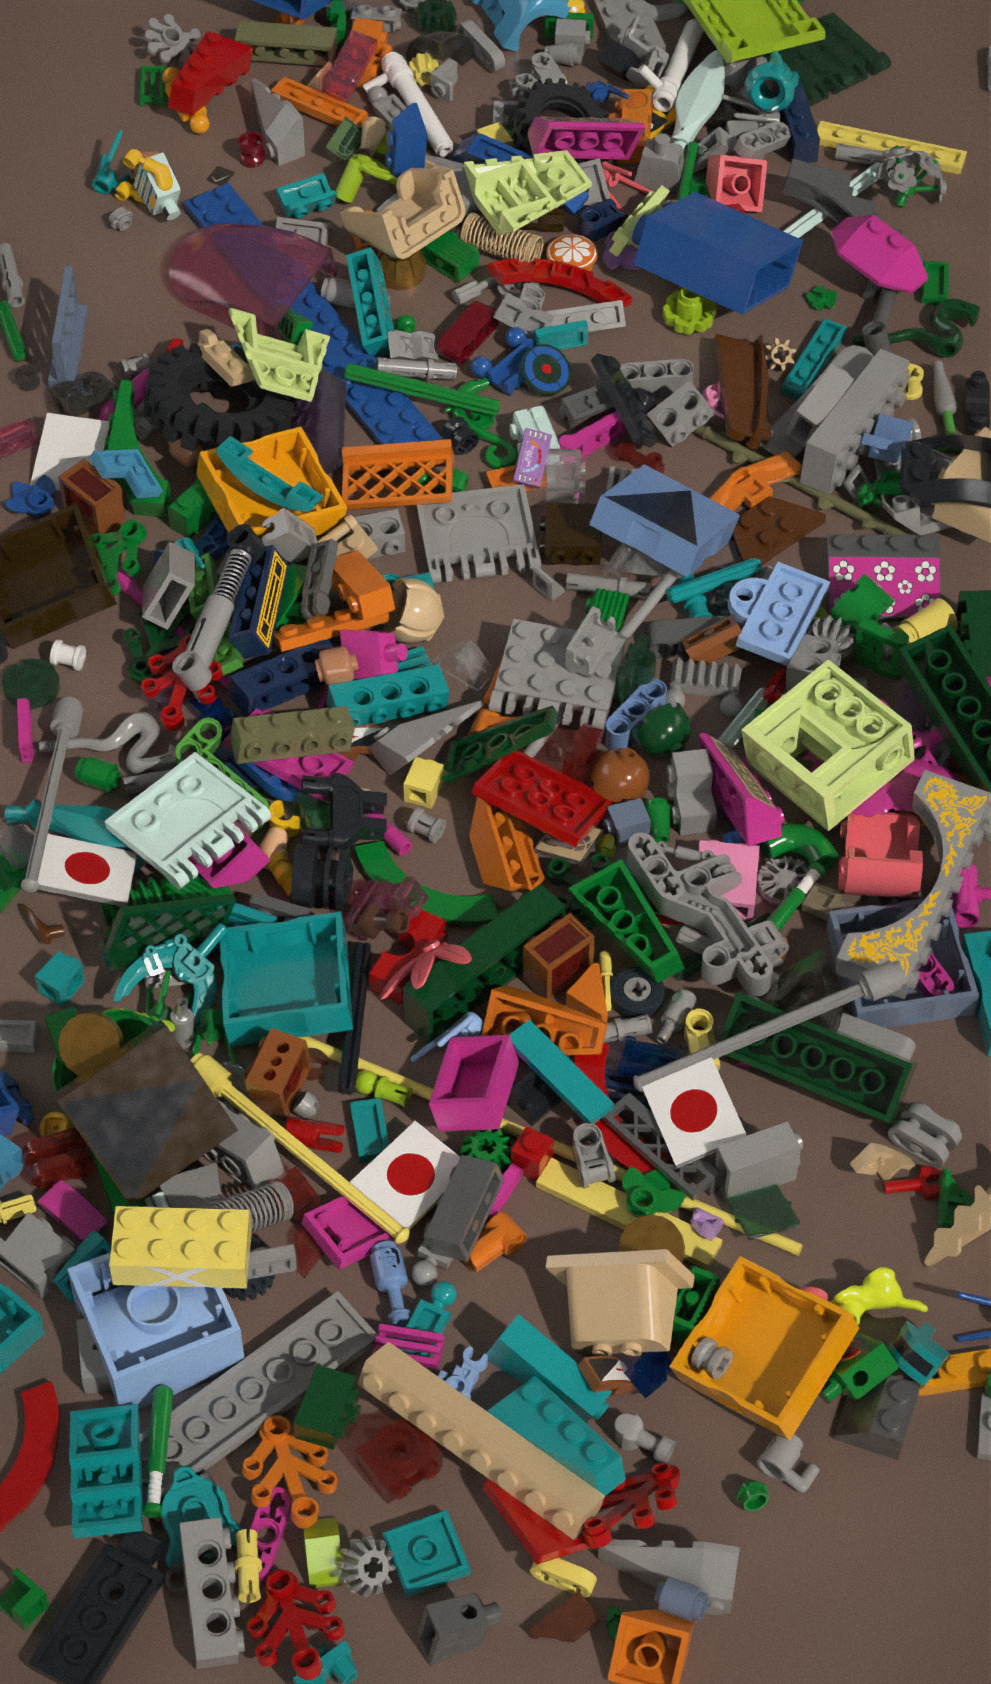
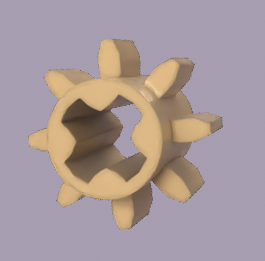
[764,337,796,371]

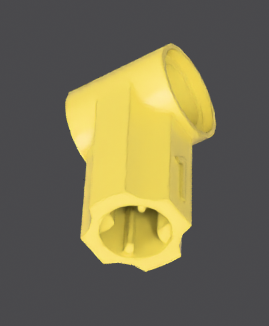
[684,1009,720,1071]

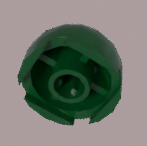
[631,702,692,758]

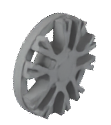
[757,856,814,906]

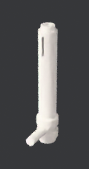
[638,19,704,112]
[363,52,453,157]

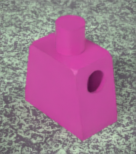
[340,629,407,681]

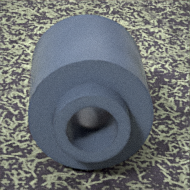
[654,1577,709,1622]

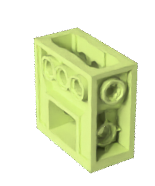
[741,659,915,831]

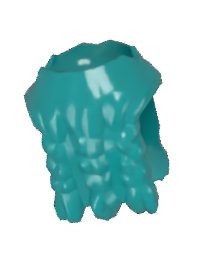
[744,51,800,113]

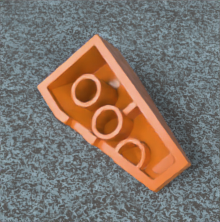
[481,985,608,1057]

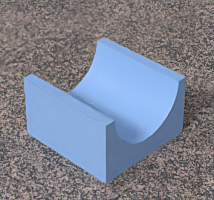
[67,1252,244,1408]

